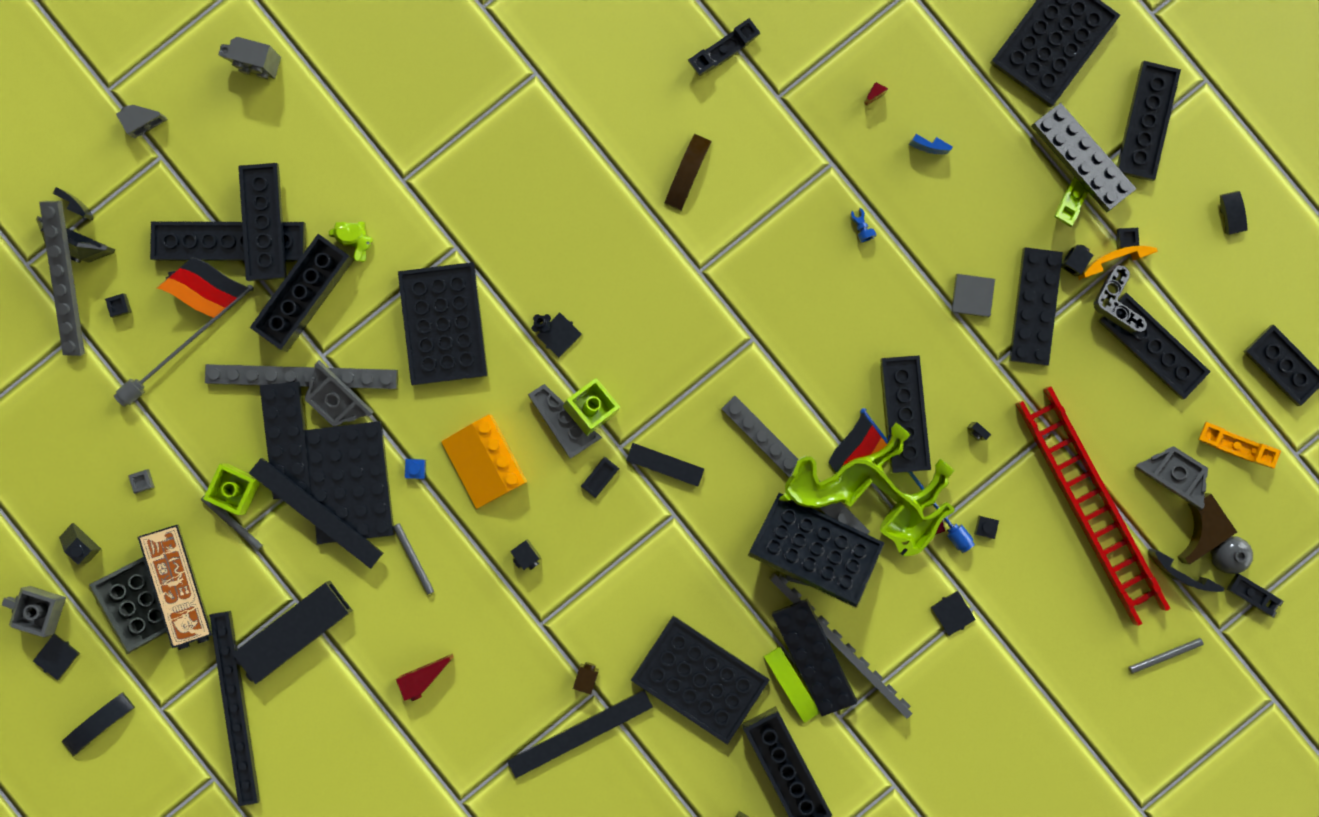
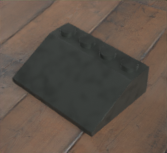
[89,557,167,654]

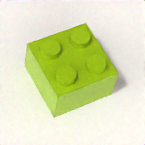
[563,378,620,436]
[203,463,260,515]

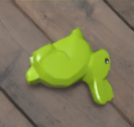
[329,222,373,262]

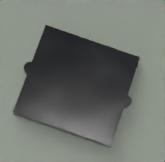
[537,312,582,358]
[931,591,976,636]
[33,634,80,680]

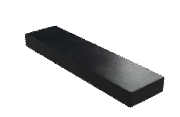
[626,443,704,487]

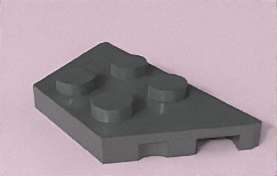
[305,360,374,426]
[1135,446,1208,510]

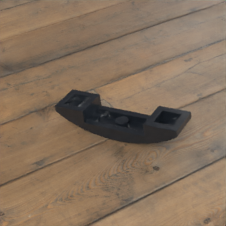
[688,18,760,76]
[1148,549,1225,592]
[61,692,135,756]

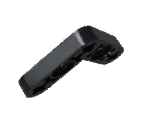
[1093,265,1147,335]

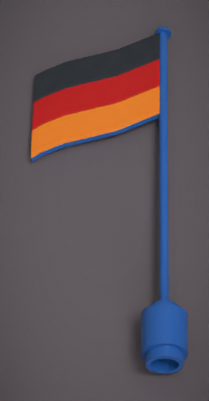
[828,408,975,553]

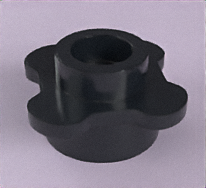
[531,314,551,333]

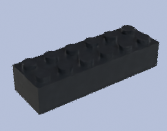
[249,234,354,352]
[742,706,833,817]

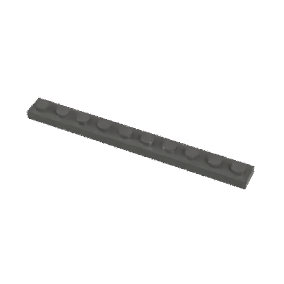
[205,364,398,389]
[722,396,870,534]
[769,573,913,719]

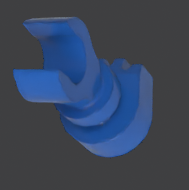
[851,208,877,243]

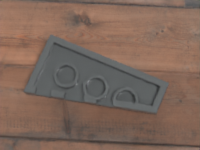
[528,384,602,459]

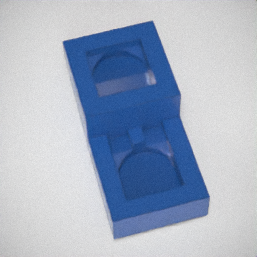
[909,134,953,155]

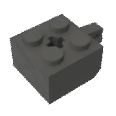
[218,37,281,79]
[2,586,66,637]

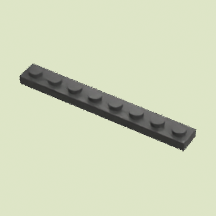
[39,201,85,356]

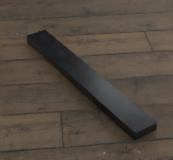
[249,458,384,569]
[507,689,653,778]

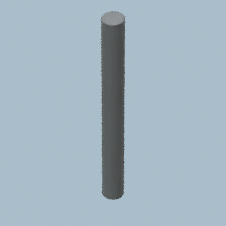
[201,495,263,551]
[393,523,434,595]
[1128,638,1204,674]

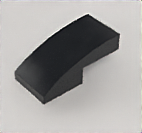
[53,187,94,220]
[1220,191,1248,235]

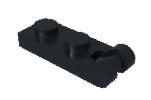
[1226,574,1284,618]

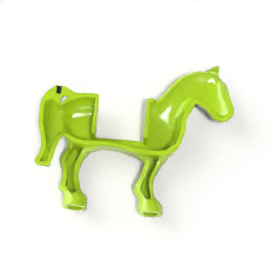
[779,422,955,556]

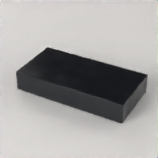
[581,457,620,498]

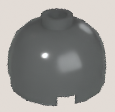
[1210,536,1253,574]

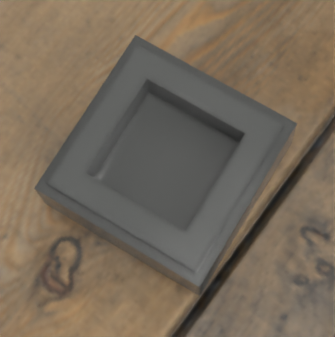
[128,469,155,494]

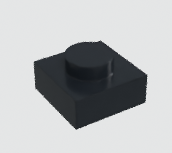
[1117,227,1140,249]
[105,293,132,318]
[967,422,991,441]
[974,516,999,539]

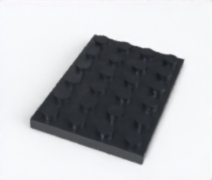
[990,0,1120,108]
[398,262,488,386]
[305,421,395,544]
[748,493,884,608]
[631,615,770,745]

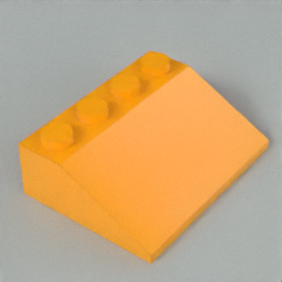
[441,414,527,509]

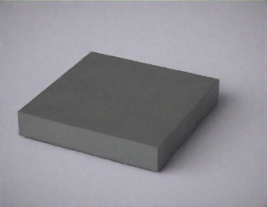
[951,274,995,317]

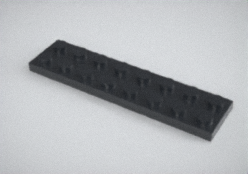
[150,221,306,261]

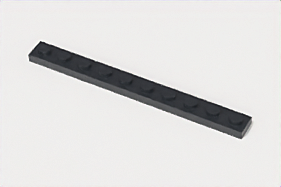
[209,610,260,806]

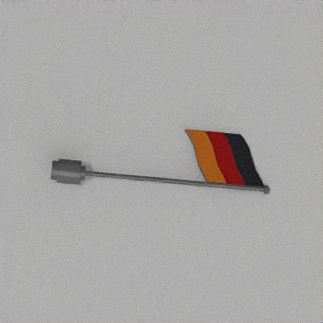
[114,257,254,407]

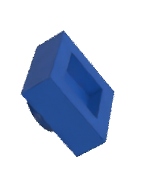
[405,459,426,479]

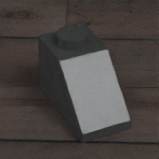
[116,105,168,138]

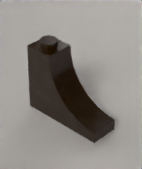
[1178,493,1237,565]

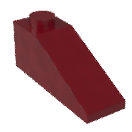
[396,653,454,701]

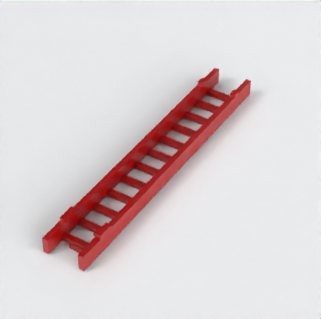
[1016,386,1171,626]

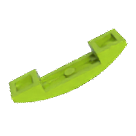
[1054,176,1088,227]
[764,647,820,723]

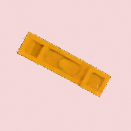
[1078,246,1158,280]
[1198,422,1281,469]

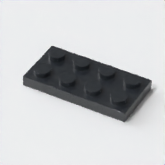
[1243,324,1319,406]

